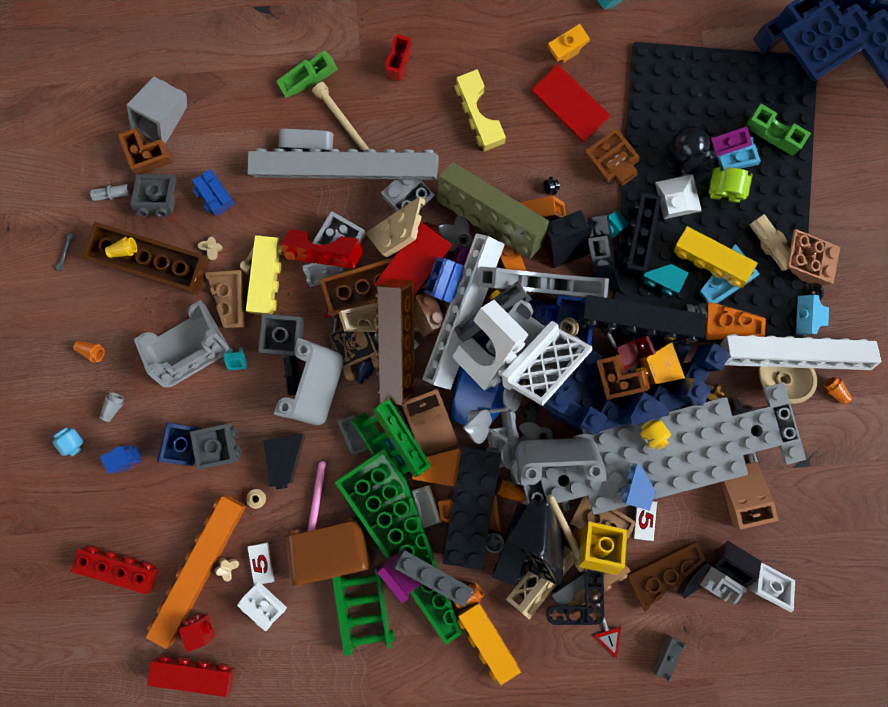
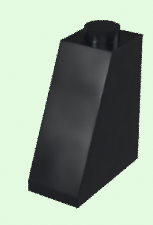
[263,434,305,490]

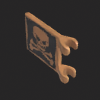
[329,328,379,381]

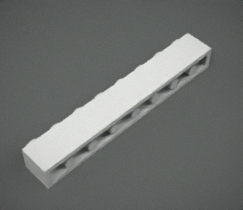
[422,233,505,390]
[720,334,882,370]

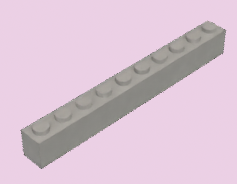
[248,148,439,180]

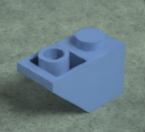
[621,463,655,511]

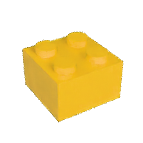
[578,521,627,575]

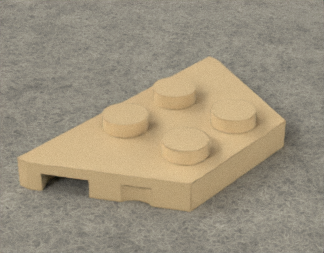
[366,196,425,258]

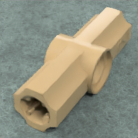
[749,214,790,271]

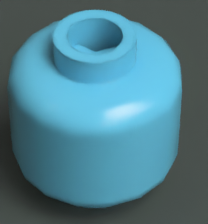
[52,427,83,457]

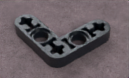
[545,569,604,625]

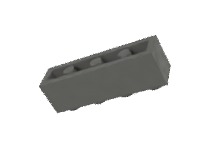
[391,548,474,607]

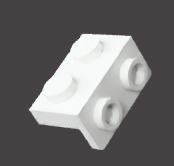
[237,581,287,631]

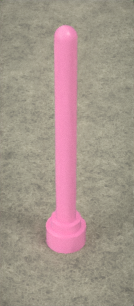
[307,461,326,532]

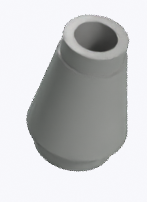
[99,392,124,422]

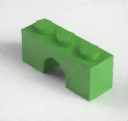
[744,104,811,156]

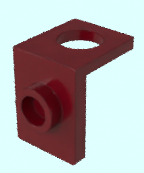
[615,335,656,366]

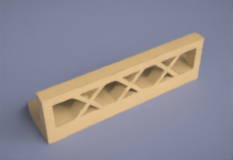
[506,545,575,620]

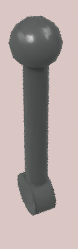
[55,233,74,271]

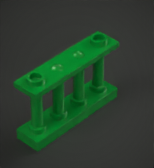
[351,399,431,479]
[332,566,395,656]

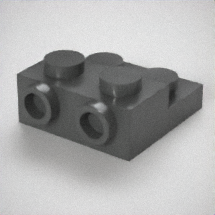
[130,174,176,218]
[190,424,241,470]

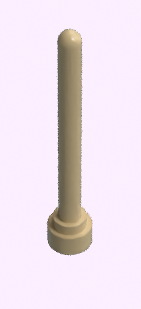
[312,82,369,152]
[546,494,585,572]

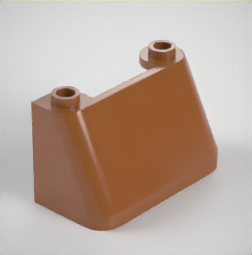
[285,516,372,587]

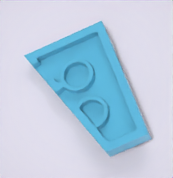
[699,244,759,303]

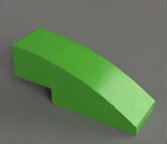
[277,50,338,98]

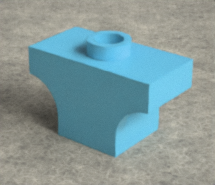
[796,295,829,335]

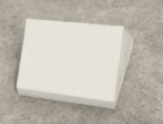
[746,563,795,612]

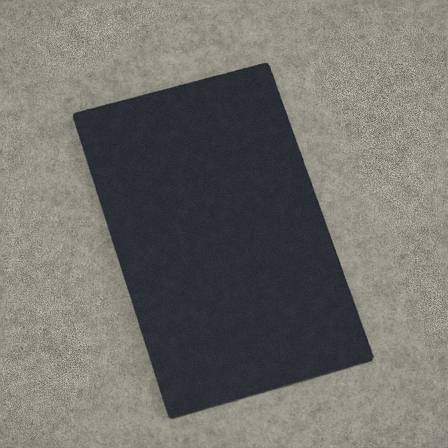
[612,42,817,345]

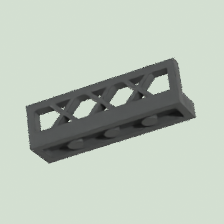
[454,281,532,343]

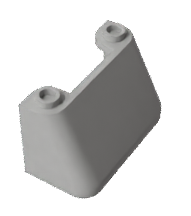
[134,300,229,387]
[486,300,582,390]
[274,338,344,426]
[516,438,606,485]

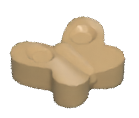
[198,237,223,261]
[214,558,239,582]

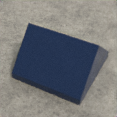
[157,422,202,466]

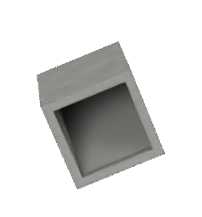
[127,77,187,144]

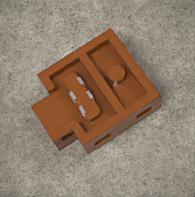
[585,128,639,186]

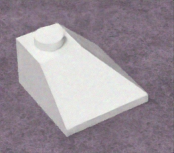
[655,174,702,219]

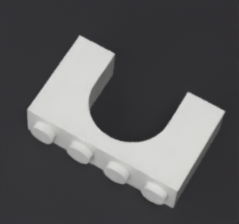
[452,300,528,391]

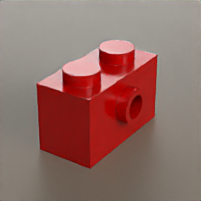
[178,613,215,653]

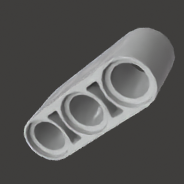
[278,129,334,152]

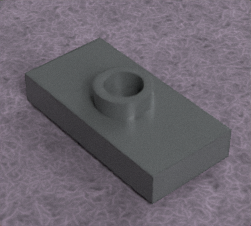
[337,414,369,457]

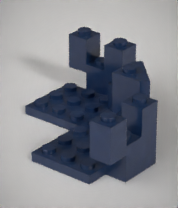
[753,0,888,89]
[536,334,730,435]

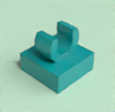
[223,348,247,371]

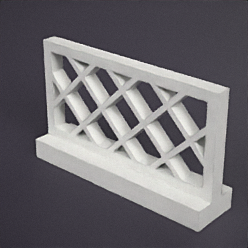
[501,321,592,406]

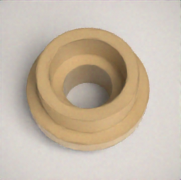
[559,318,579,336]
[246,489,266,509]

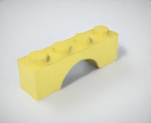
[454,69,506,152]

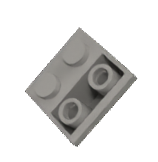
[381,180,435,212]

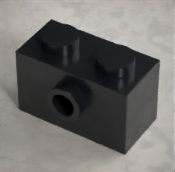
[713,541,762,588]

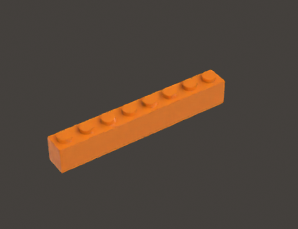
[146,495,247,649]

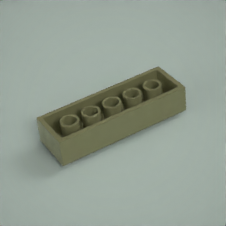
[437,162,549,259]

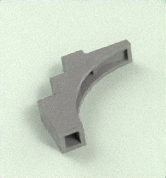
[478,267,609,298]

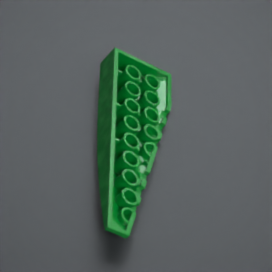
[335,449,462,645]

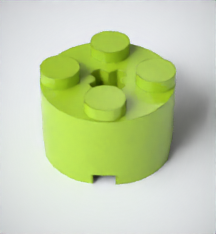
[709,167,753,203]

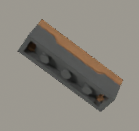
[551,564,630,615]

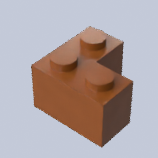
[118,128,174,174]
[597,354,650,400]

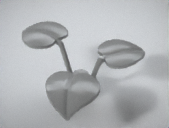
[463,381,523,469]

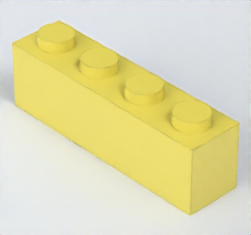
[246,235,283,315]

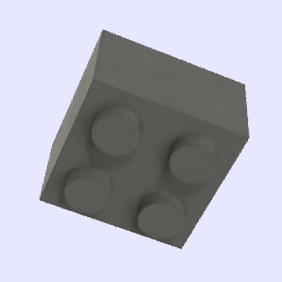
[258,314,304,357]

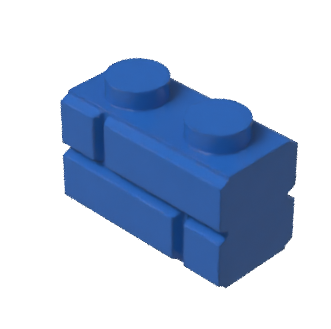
[192,169,235,216]
[424,257,463,303]
[101,445,142,474]

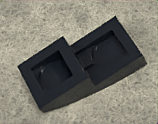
[677,561,711,599]

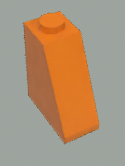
[519,196,566,222]
[409,448,459,486]

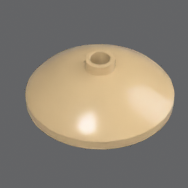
[759,366,817,404]

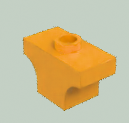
[547,24,590,63]

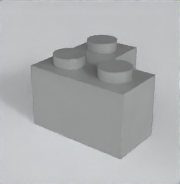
[312,211,366,245]

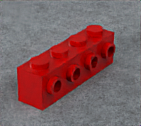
[71,545,159,594]
[147,655,234,697]

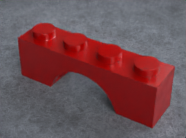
[280,229,363,269]

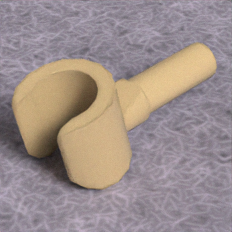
[240,247,254,274]

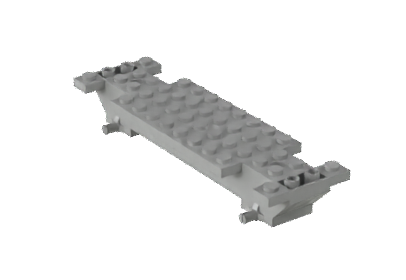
[514,382,806,515]

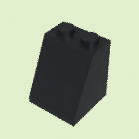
[543,210,589,268]

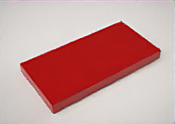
[531,64,611,143]
[374,222,452,296]

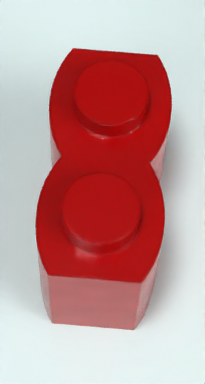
[385,34,412,81]

